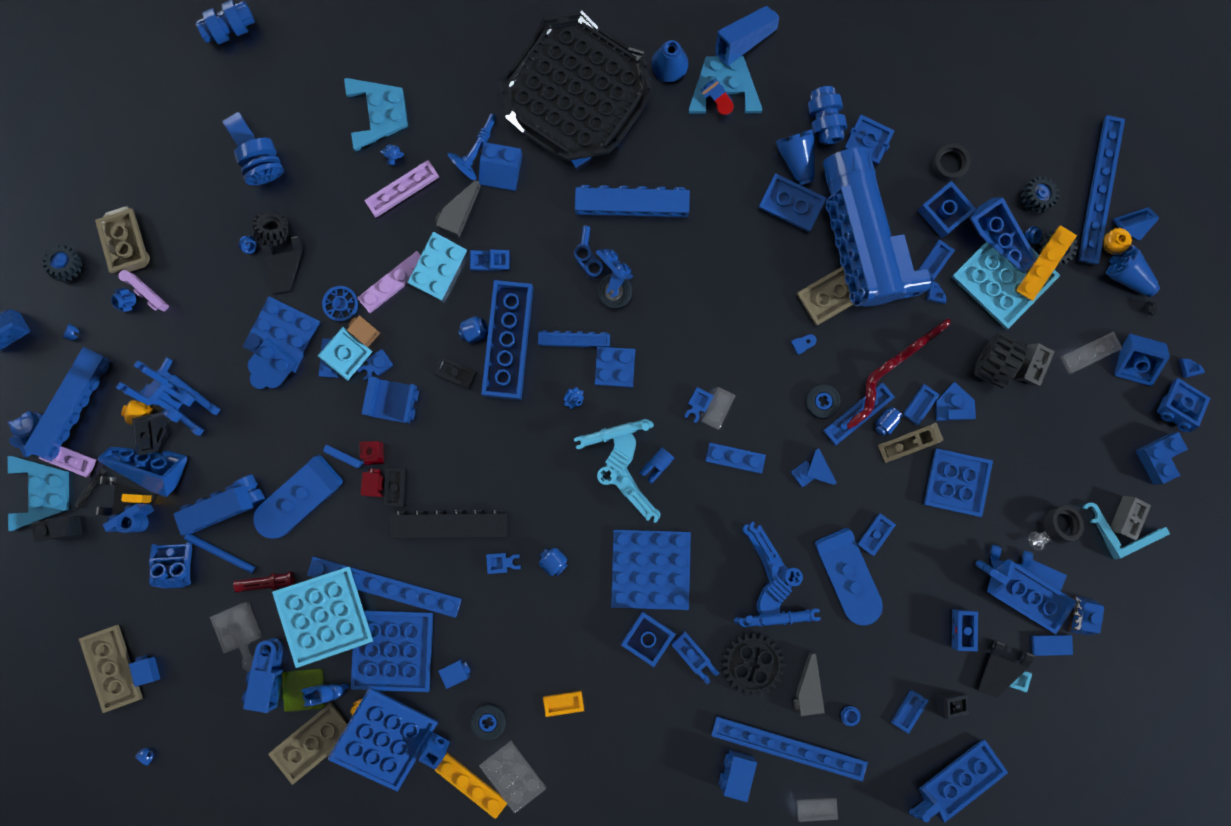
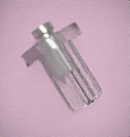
[1029,531,1052,551]

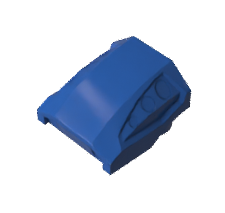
[149,542,192,588]

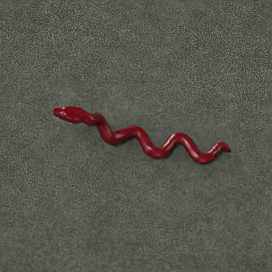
[847,318,951,429]

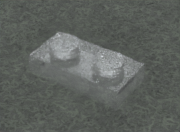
[702,387,735,430]
[796,798,838,822]

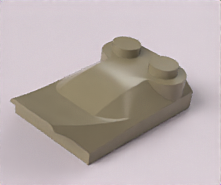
[95,206,150,274]

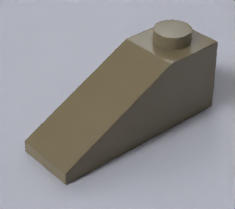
[878,423,943,463]

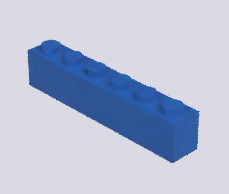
[575,185,690,217]
[23,347,110,462]

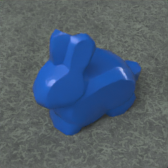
[7,411,43,457]
[301,684,350,707]

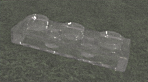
[1060,332,1122,374]

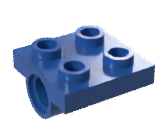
[103,503,154,533]

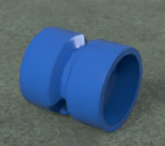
[230,475,265,506]

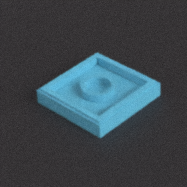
[317,327,372,381]

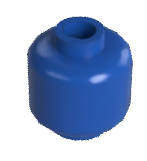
[459,316,488,344]
[539,548,568,576]

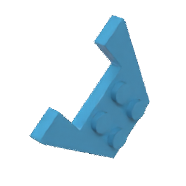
[689,56,762,114]
[344,78,408,151]
[8,456,69,531]

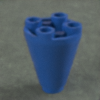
[651,40,688,82]
[775,130,815,185]
[1106,245,1160,297]

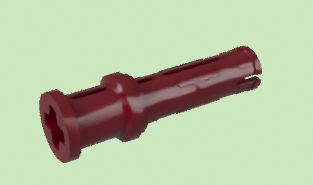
[233,571,295,592]

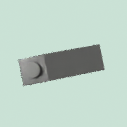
[435,180,481,238]
[793,652,825,716]

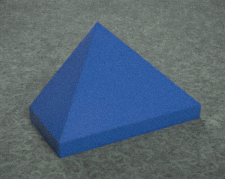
[1113,207,1159,241]
[807,448,837,485]

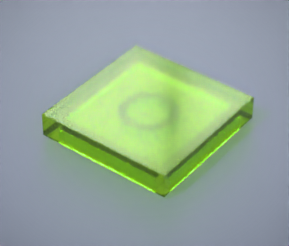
[282,668,325,712]

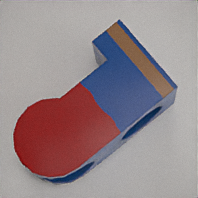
[701,77,734,115]

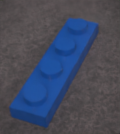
[823,383,895,445]

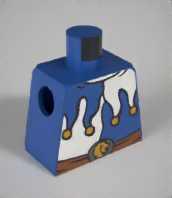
[1069,596,1104,636]

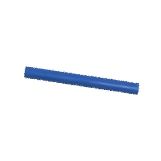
[184,534,256,574]

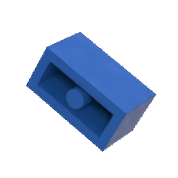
[952,609,978,652]

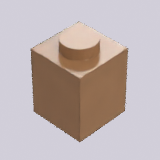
[347,315,380,347]

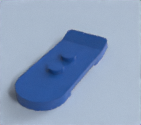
[254,455,343,539]
[815,528,883,625]

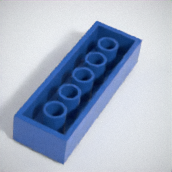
[481,280,534,401]

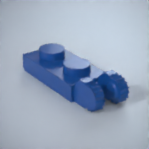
[670,631,720,684]

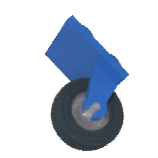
[595,249,633,308]

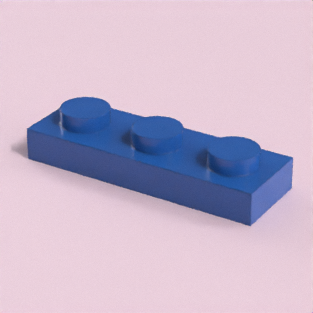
[705,443,766,474]

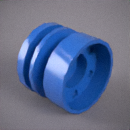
[234,138,284,185]

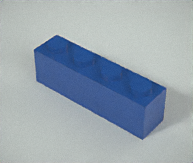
[174,484,253,535]

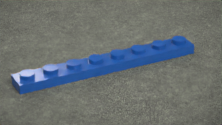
[1077,115,1125,265]
[307,557,462,618]
[711,716,868,781]

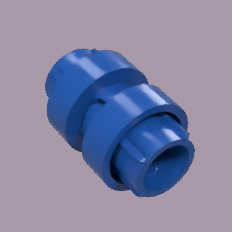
[196,0,255,45]
[807,86,847,145]

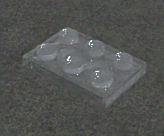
[479,740,546,813]

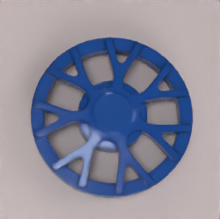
[322,286,358,322]

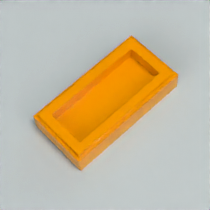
[121,494,152,503]
[543,691,584,717]

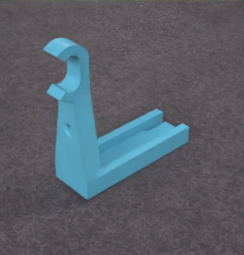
[1081,503,1170,560]

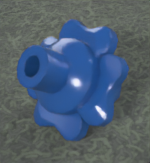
[380,144,404,165]
[563,387,584,409]

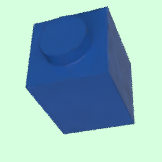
[129,655,160,687]
[438,659,471,689]

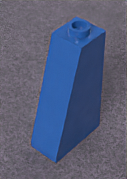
[715,6,779,66]

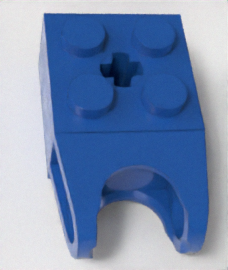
[242,638,284,713]

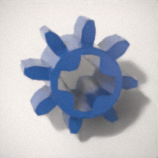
[111,287,136,312]

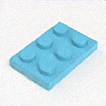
[407,232,467,301]

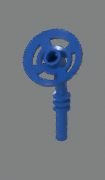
[447,114,497,181]

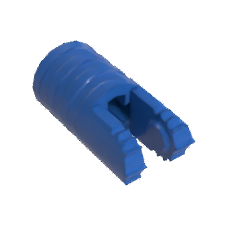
[640,447,675,484]

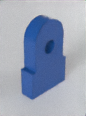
[791,334,817,355]

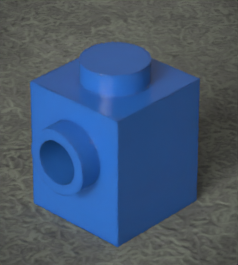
[418,732,450,769]

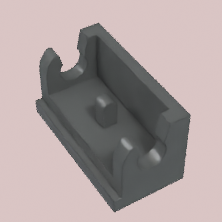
[1014,343,1055,386]
[1110,496,1151,541]

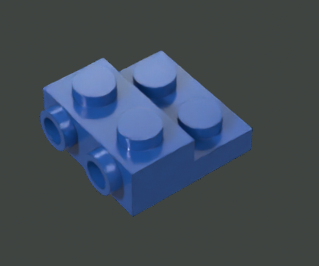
[1157,378,1211,433]

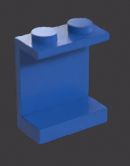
[361,376,419,424]

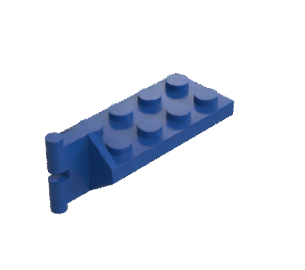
[976,559,1077,634]
[909,739,1008,823]

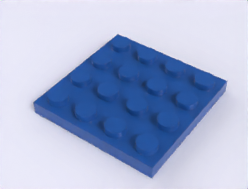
[611,530,691,610]
[351,610,433,692]
[328,687,438,792]

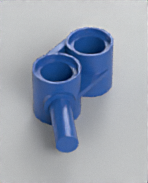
[574,226,603,280]

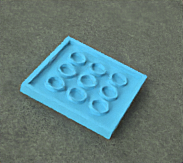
[952,241,1060,330]
[272,567,373,668]

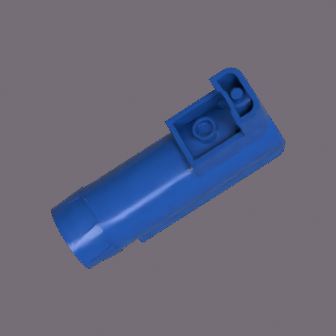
[823,147,931,307]

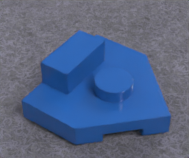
[935,382,976,421]

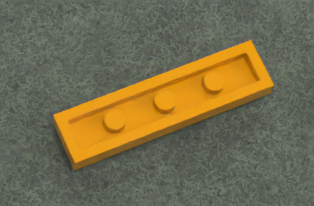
[1015,225,1077,301]
[434,753,508,819]

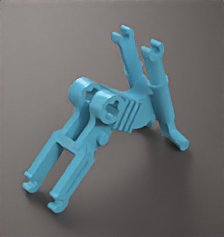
[574,419,661,523]

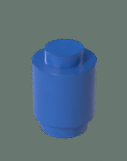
[874,407,903,436]

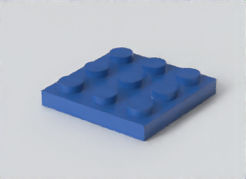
[243,297,321,372]
[923,448,993,517]

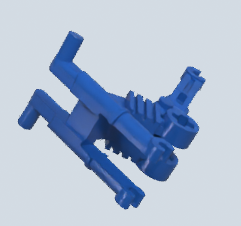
[116,357,221,436]
[734,522,821,627]

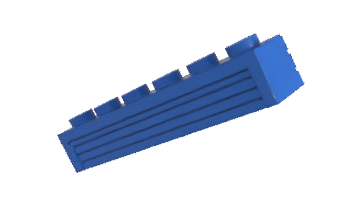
[538,330,610,347]

